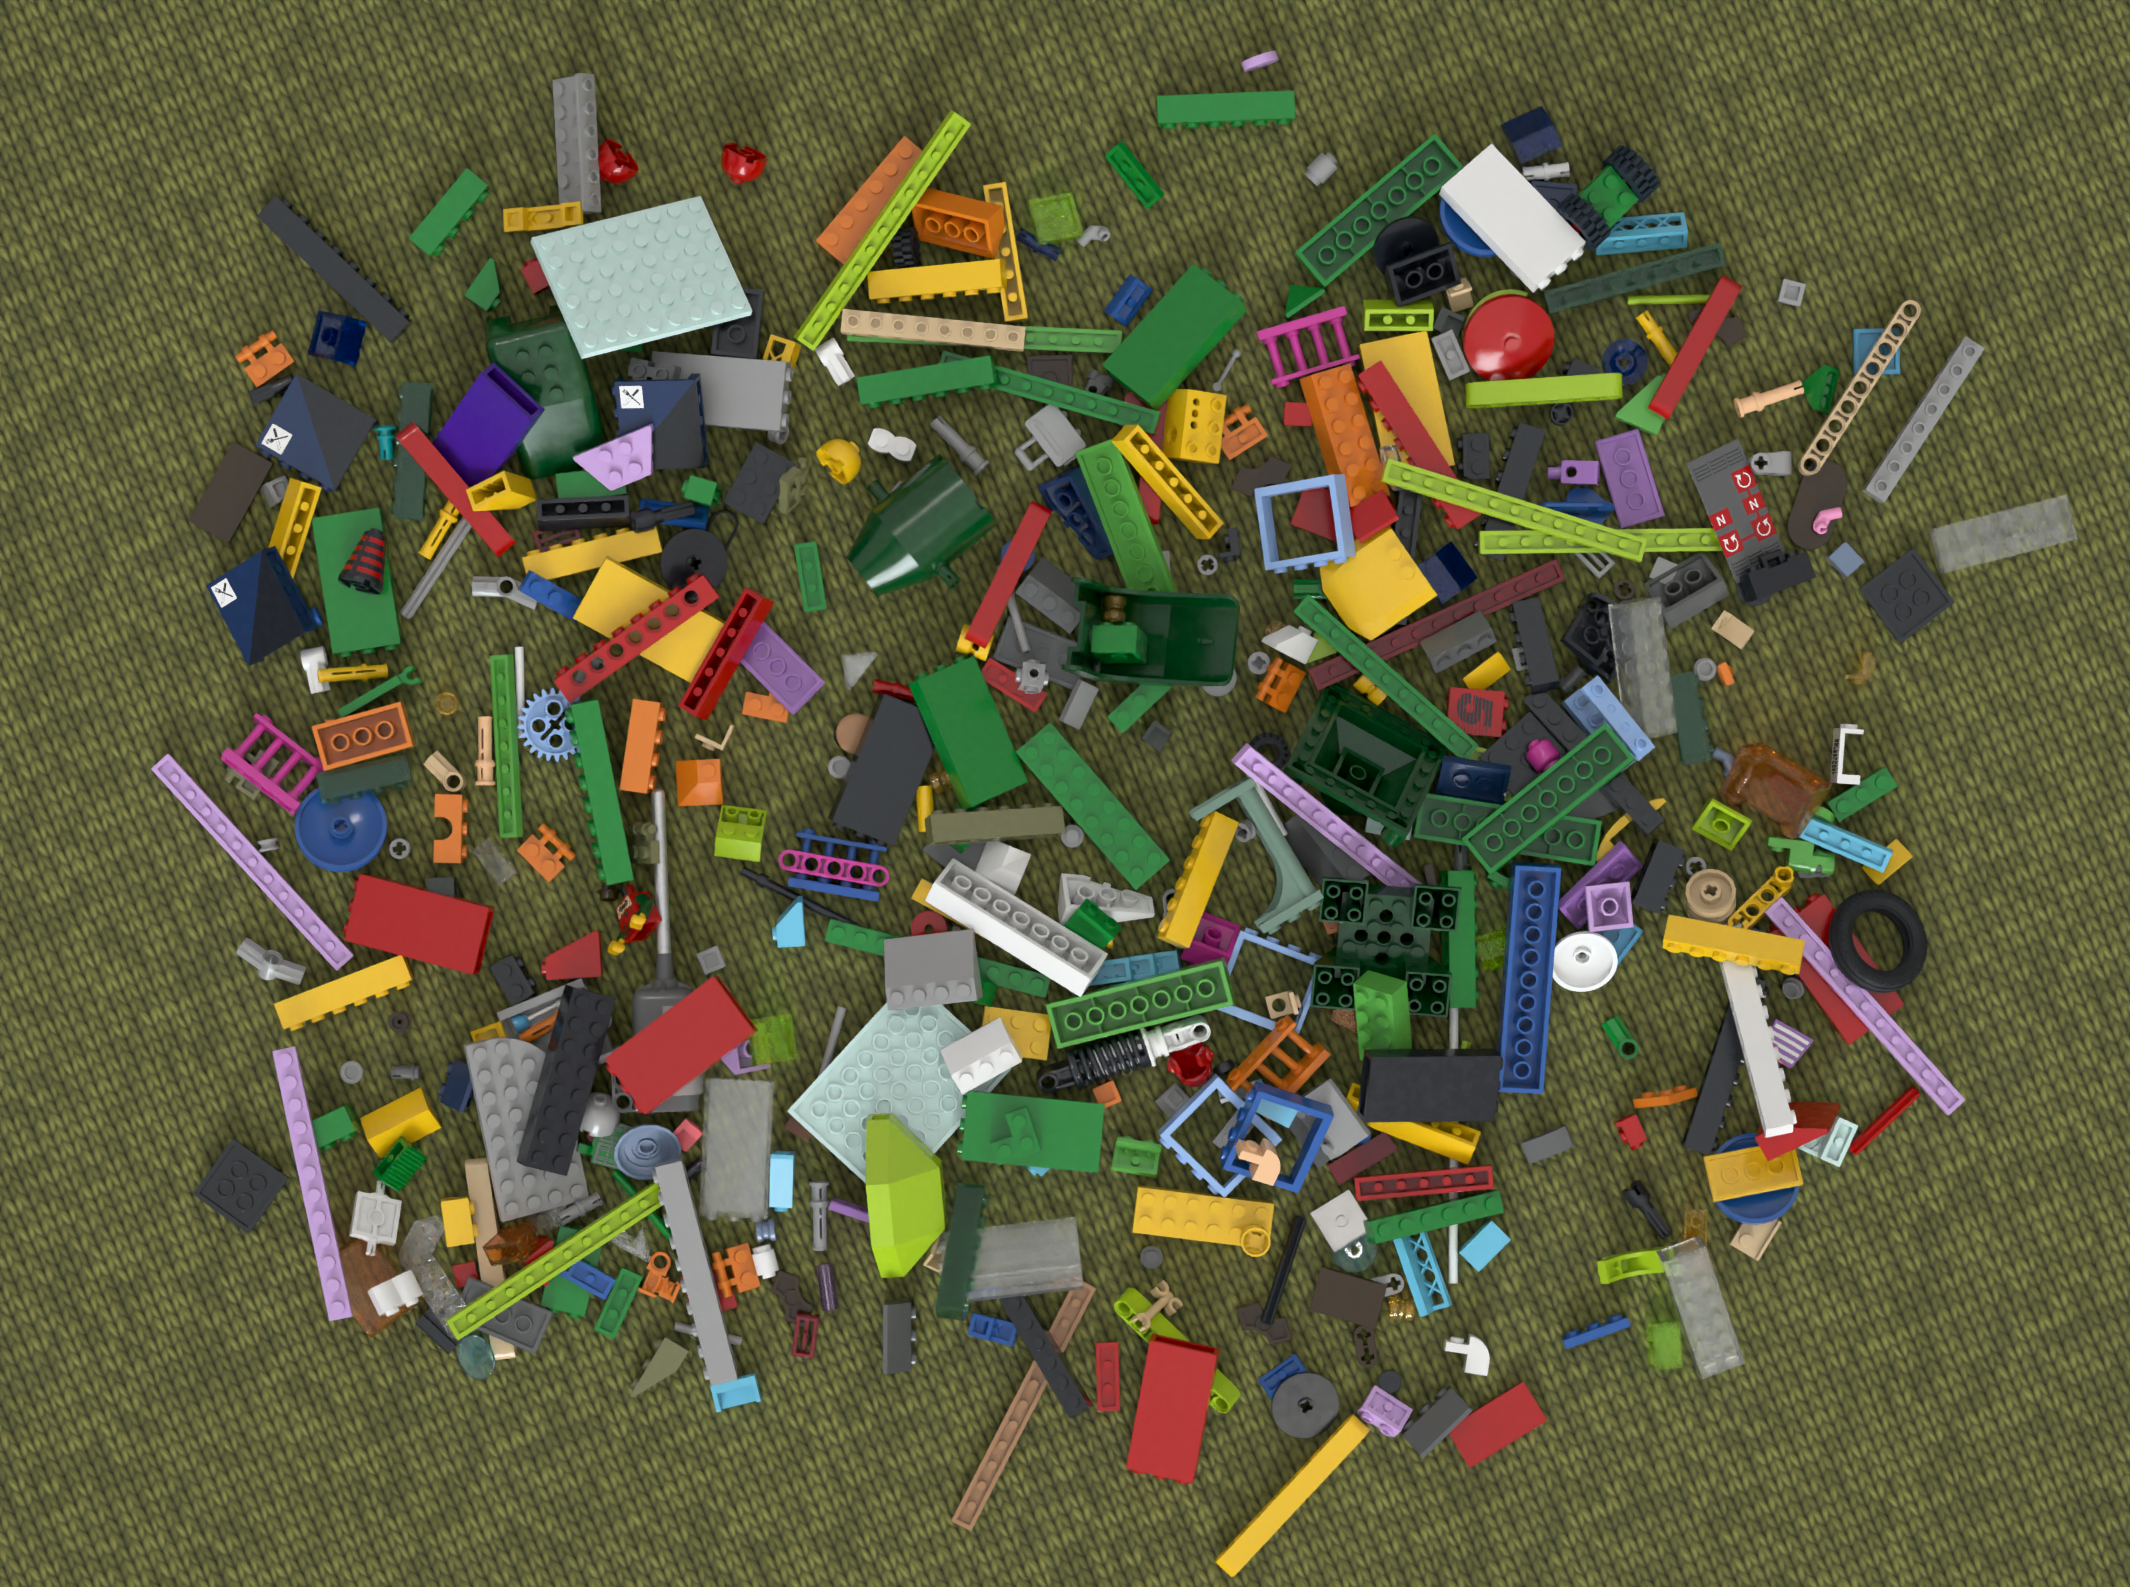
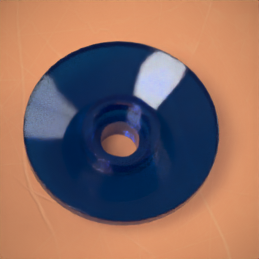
[1602,339,1648,385]

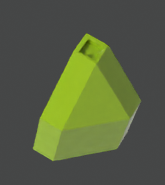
[866,1113,948,1278]

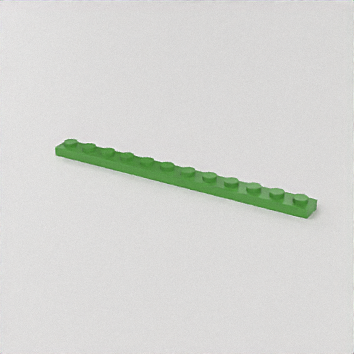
[847,326,1122,354]

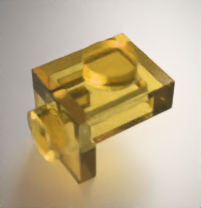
[1845,652,1876,684]

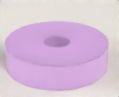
[1242,51,1279,72]

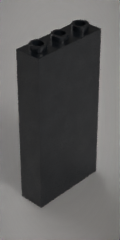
[828,692,935,847]
[1357,1048,1503,1123]

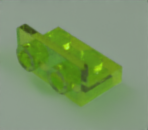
[1475,928,1506,970]

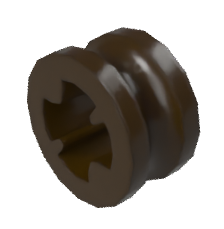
[1613,579,1635,600]

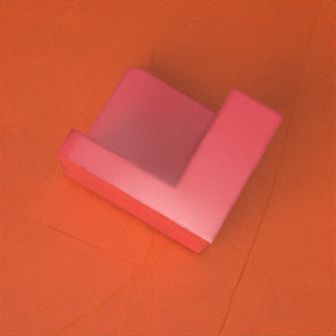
[673,1117,704,1152]

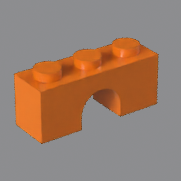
[433,794,469,863]

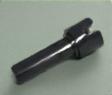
[630,501,695,534]
[1622,1180,1672,1240]

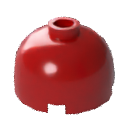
[598,138,639,184]
[721,143,768,184]

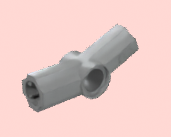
[472,576,539,610]
[236,938,306,985]

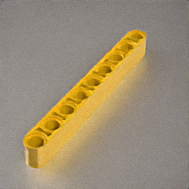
[1215,1414,1370,1577]

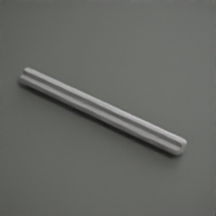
[400,517,472,619]

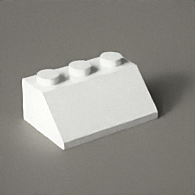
[940,1017,1023,1095]

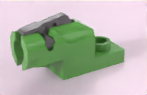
[1765,836,1835,878]

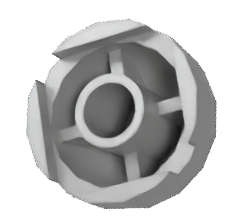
[580,1092,620,1137]

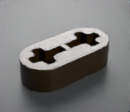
[1353,1325,1378,1368]

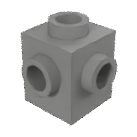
[1015,659,1049,694]

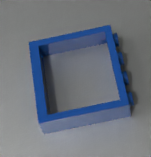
[1219,1081,1334,1193]

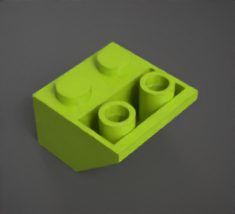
[714,805,767,862]

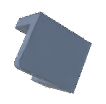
[1826,542,1864,578]

